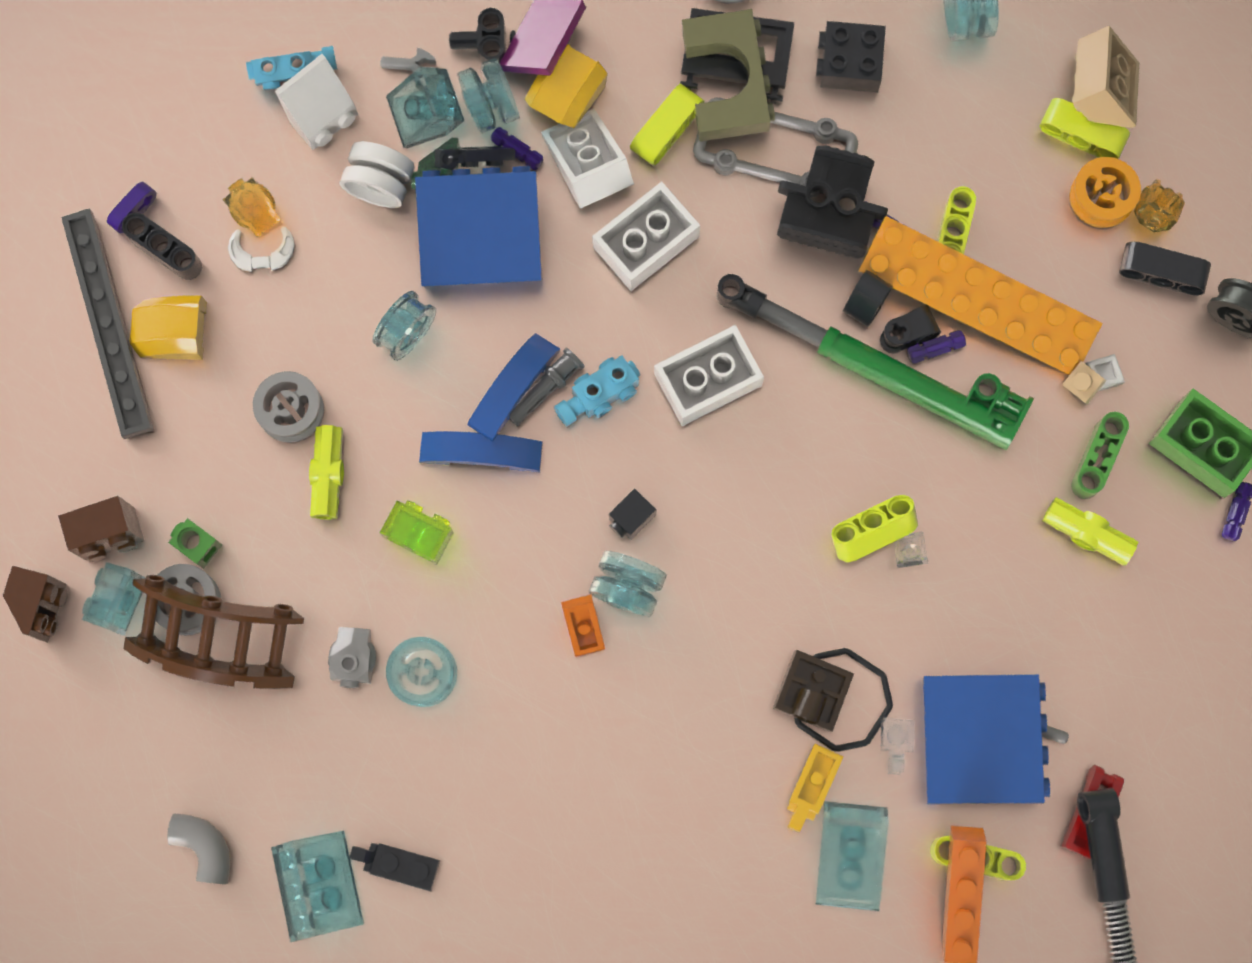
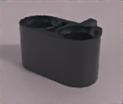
[449,8,506,71]
[843,270,893,327]

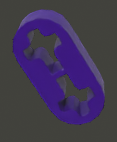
[107,182,157,234]

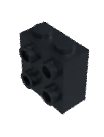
[816,21,886,92]

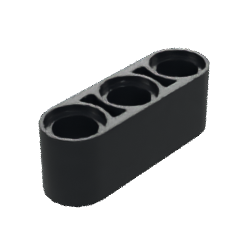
[122,213,202,280]
[1119,242,1211,296]

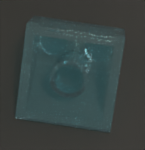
[386,66,465,148]
[82,562,145,636]

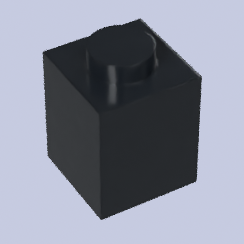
[609,488,657,540]

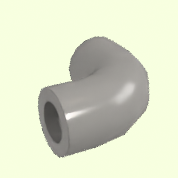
[167,813,230,884]

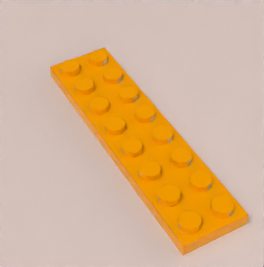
[858,216,1103,375]

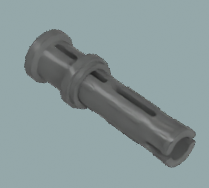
[509,348,585,427]

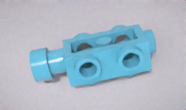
[246,46,337,90]
[554,355,640,427]

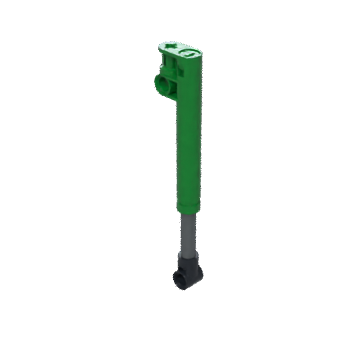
[717,274,1034,450]

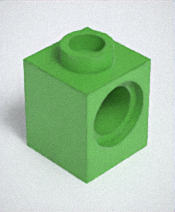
[168,518,222,569]

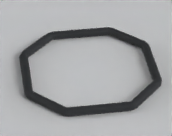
[794,648,893,752]

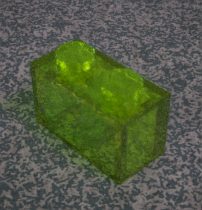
[379,500,454,565]

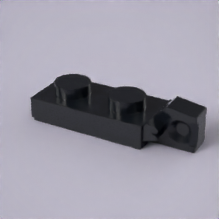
[434,146,515,170]
[349,843,441,891]

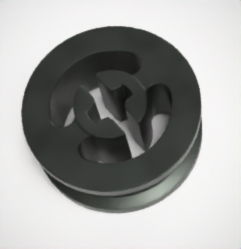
[1207,278,1252,338]

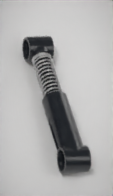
[1077,788,1138,963]

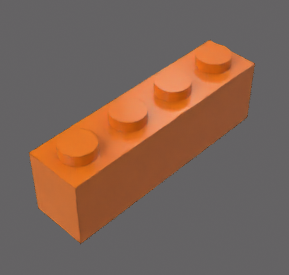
[942,826,986,963]

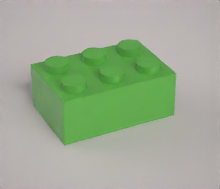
[1149,388,1252,498]

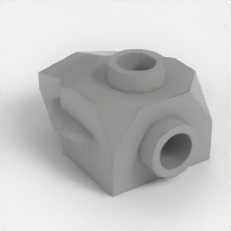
[328,627,376,688]

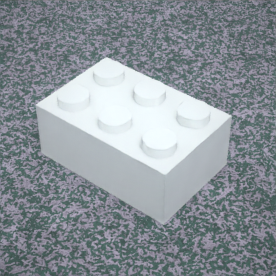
[592,181,700,291]
[654,325,764,426]

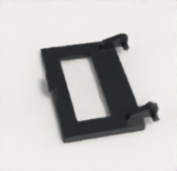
[680,8,795,103]

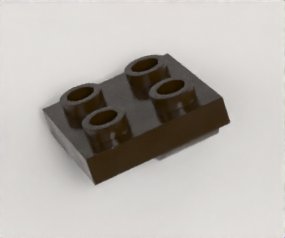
[773,650,854,732]

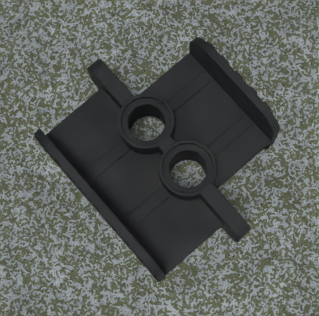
[777,145,888,259]

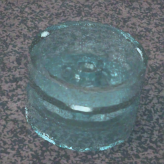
[944,0,999,41]
[457,58,520,134]
[588,551,667,617]

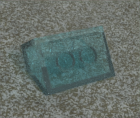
[271,831,364,943]

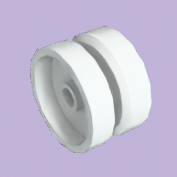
[339,141,415,208]

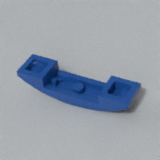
[467,333,560,441]
[419,431,543,472]

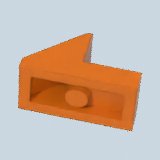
[561,594,605,657]

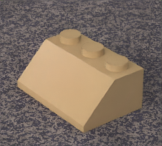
[1072,26,1139,128]

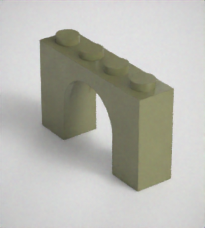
[682,9,775,142]

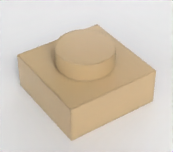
[1062,361,1107,404]

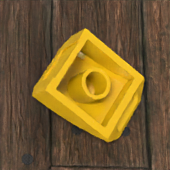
[524,44,608,128]
[130,295,207,360]

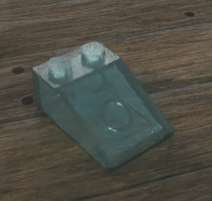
[816,801,889,911]

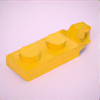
[787,743,844,833]

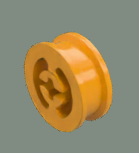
[1069,157,1141,228]

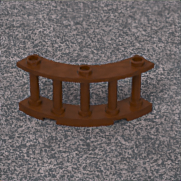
[123,575,304,689]

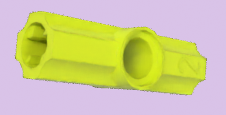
[309,425,344,520]
[1042,497,1138,566]

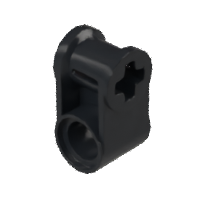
[880,305,941,354]

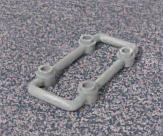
[693,97,858,198]

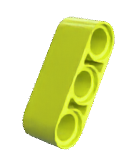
[630,84,705,166]
[1039,98,1130,159]
[937,186,976,254]
[831,495,918,562]
[930,836,1026,880]

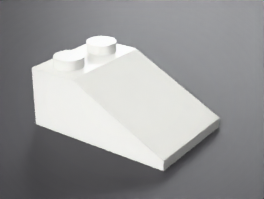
[275,54,358,150]
[541,108,634,209]

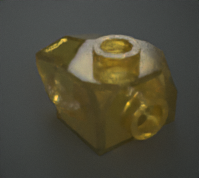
[222,177,281,237]
[1134,179,1185,232]

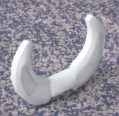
[228,226,295,272]

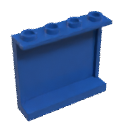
[415,166,543,286]
[923,674,1050,805]

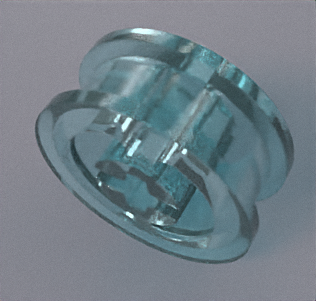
[372,291,436,361]
[386,637,458,707]

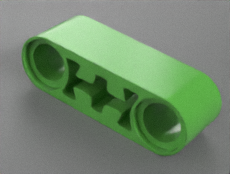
[1071,412,1129,499]

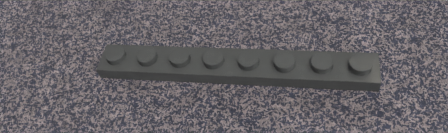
[61,208,154,439]

